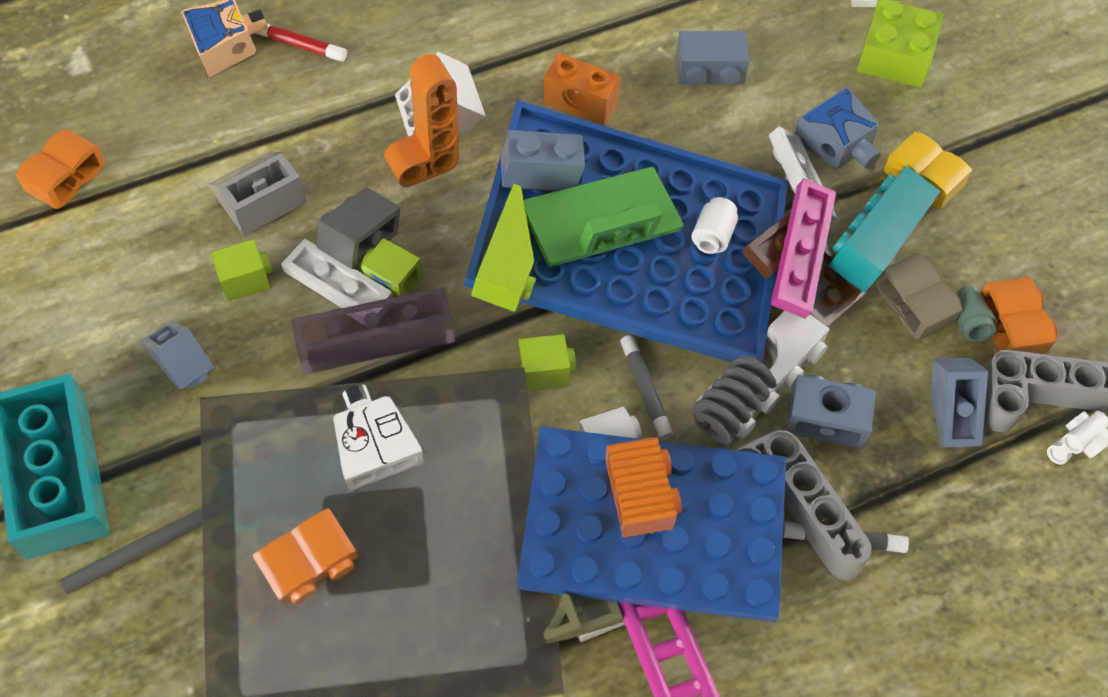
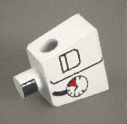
[333,385,424,491]

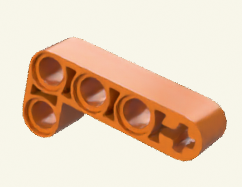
[384,54,459,187]

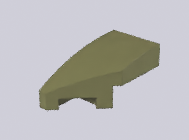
[544,593,623,644]

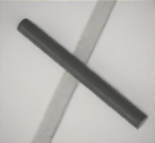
[60,500,224,594]

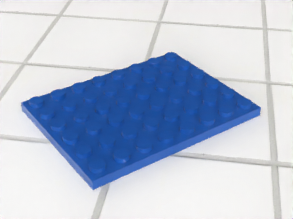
[464,100,789,364]

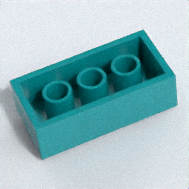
[0,373,111,560]

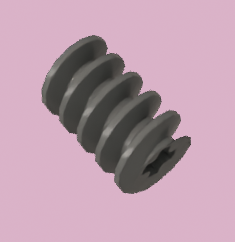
[692,356,777,446]

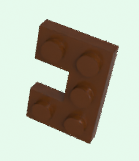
[742,212,869,327]

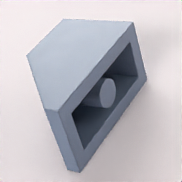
[140,320,214,390]
[930,358,988,447]

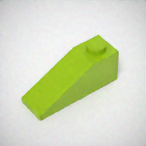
[471,183,536,312]

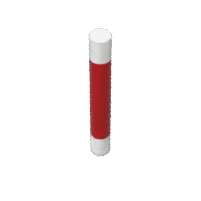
[254,24,347,62]

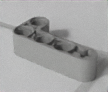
[984,350,1108,432]
[736,430,871,580]

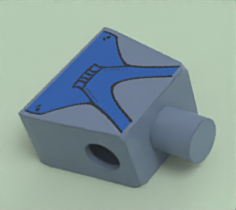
[795,86,881,169]

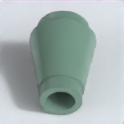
[957,286,998,342]

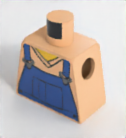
[181,0,268,77]

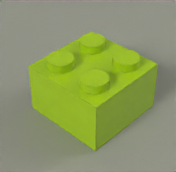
[856,0,944,88]

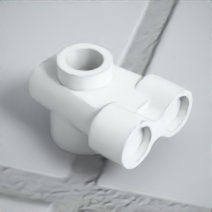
[1047,411,1108,465]

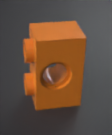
[544,53,621,126]

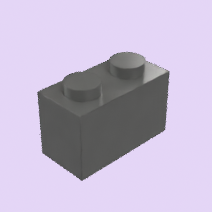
[317,187,401,269]

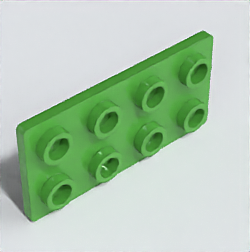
[523,167,684,267]

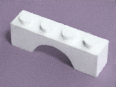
[692,311,830,447]

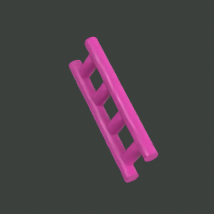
[617,602,720,697]

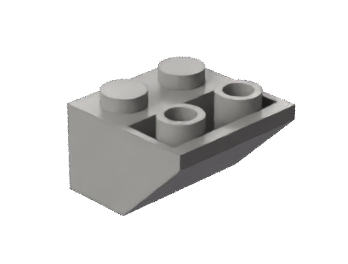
[208,152,307,236]

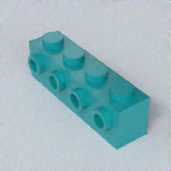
[828,166,941,293]

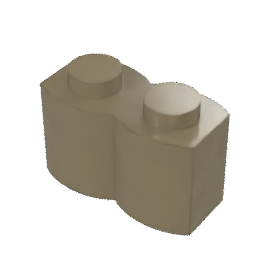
[875,253,962,340]

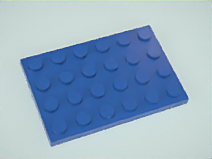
[517,426,786,622]

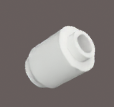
[692,197,738,254]

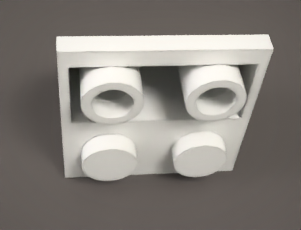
[395,52,486,138]

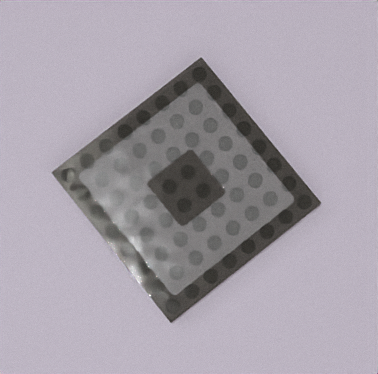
[200,367,564,697]

